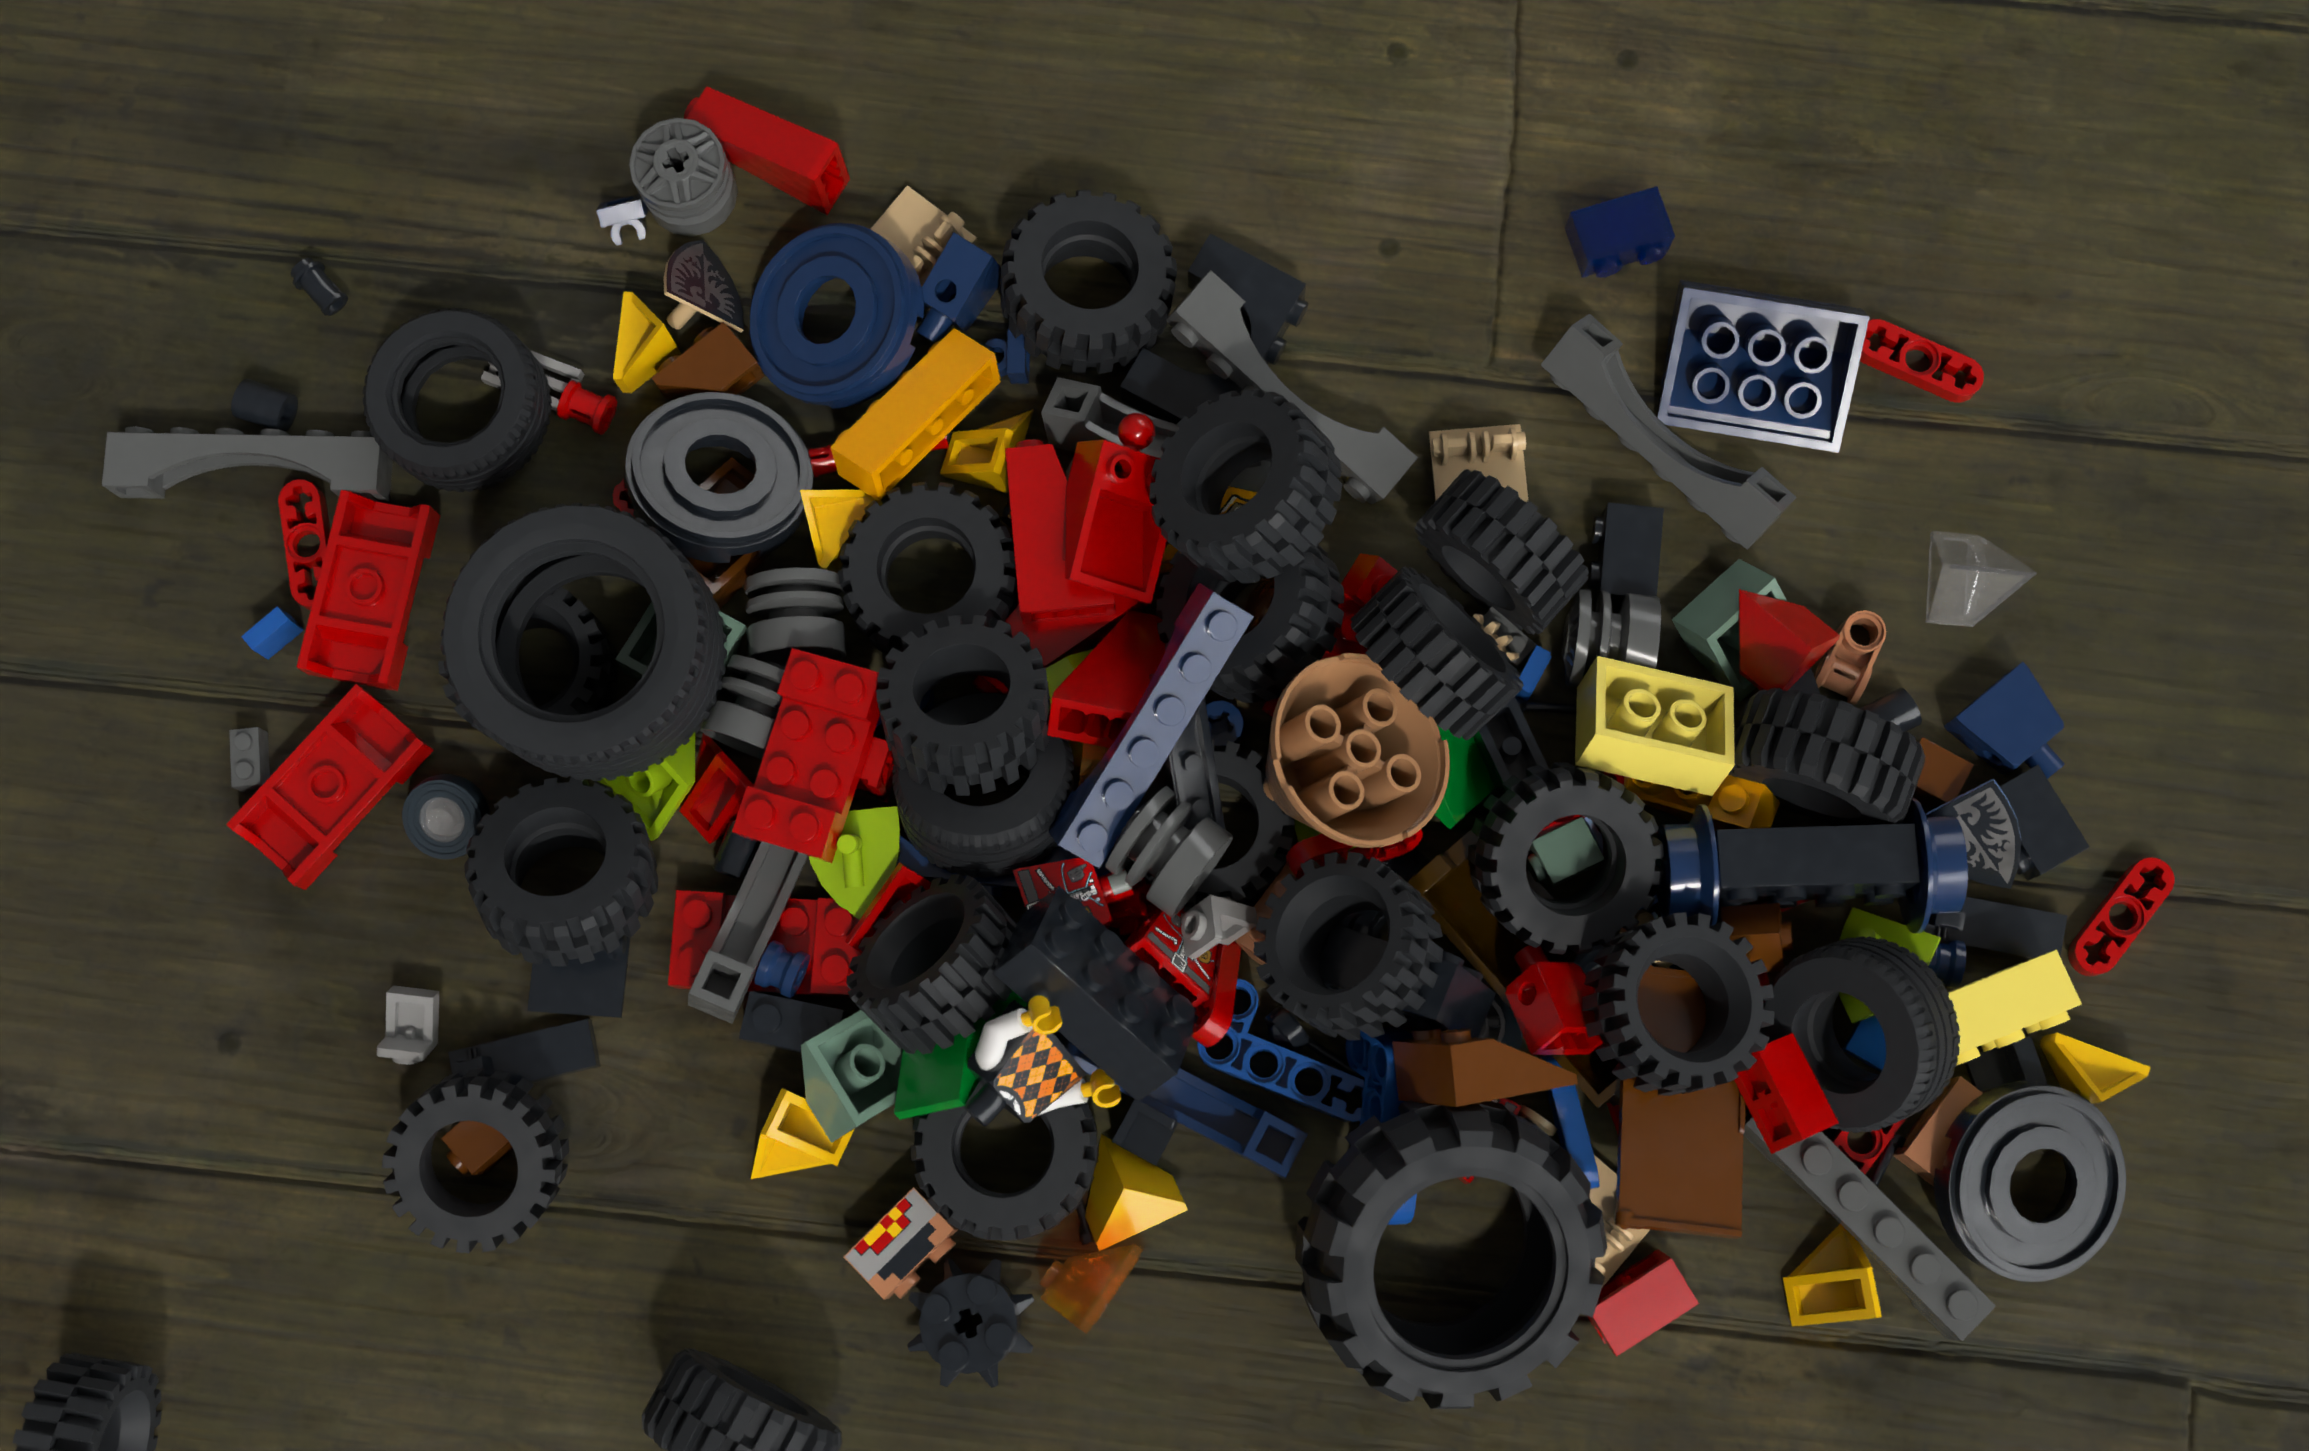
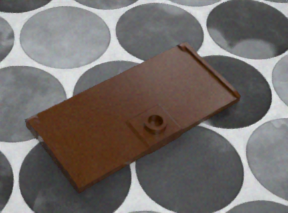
[1615,965,1745,1239]

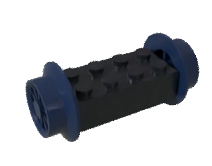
[1655,798,1968,934]

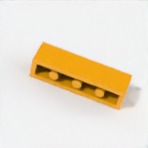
[830,328,1001,501]

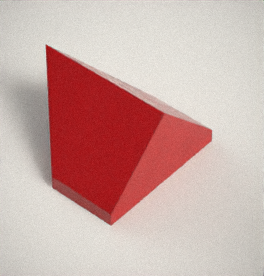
[1739,589,1840,691]
[679,733,754,844]

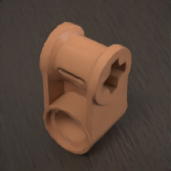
[1814,610,1887,706]

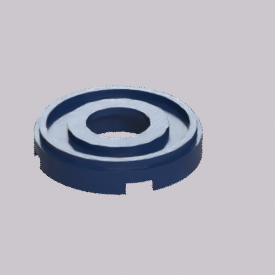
[750,223,924,408]

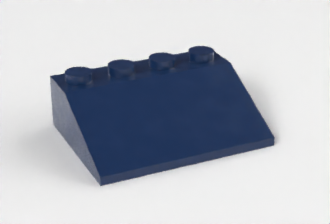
[1656,280,1869,453]

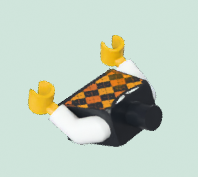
[964,995,1121,1127]

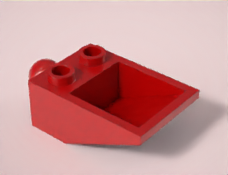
[1065,413,1167,604]

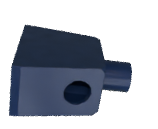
[915,232,1001,343]
[1944,662,2065,779]

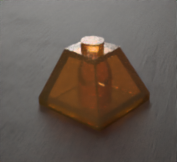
[1040,1244,1145,1334]

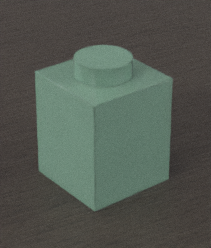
[1526,817,1604,890]

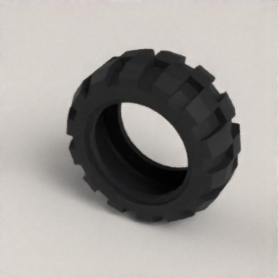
[1295,1101,1607,1409]

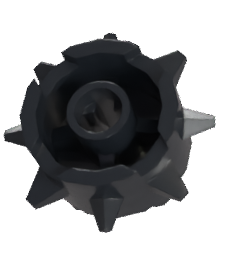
[907,1258,1035,1388]

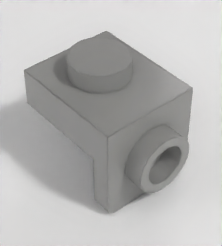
[1181,895,1258,959]
[377,986,439,1065]

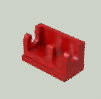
[856,737,894,803]
[1734,1033,1839,1154]
[1587,1249,1699,1356]

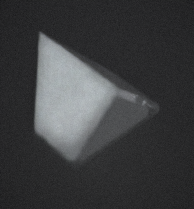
[1926,531,2037,627]

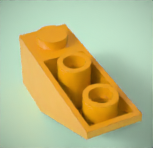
[1624,775,1780,831]

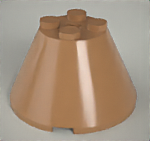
[1263,653,1450,848]

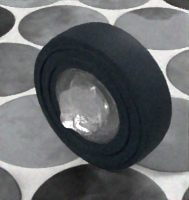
[402,774,490,859]

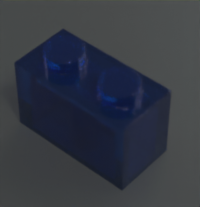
[1565,186,1675,278]

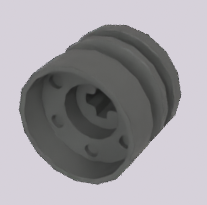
[629,118,738,237]
[744,567,847,667]
[1561,588,1661,687]
[700,655,786,760]
[1105,786,1233,918]

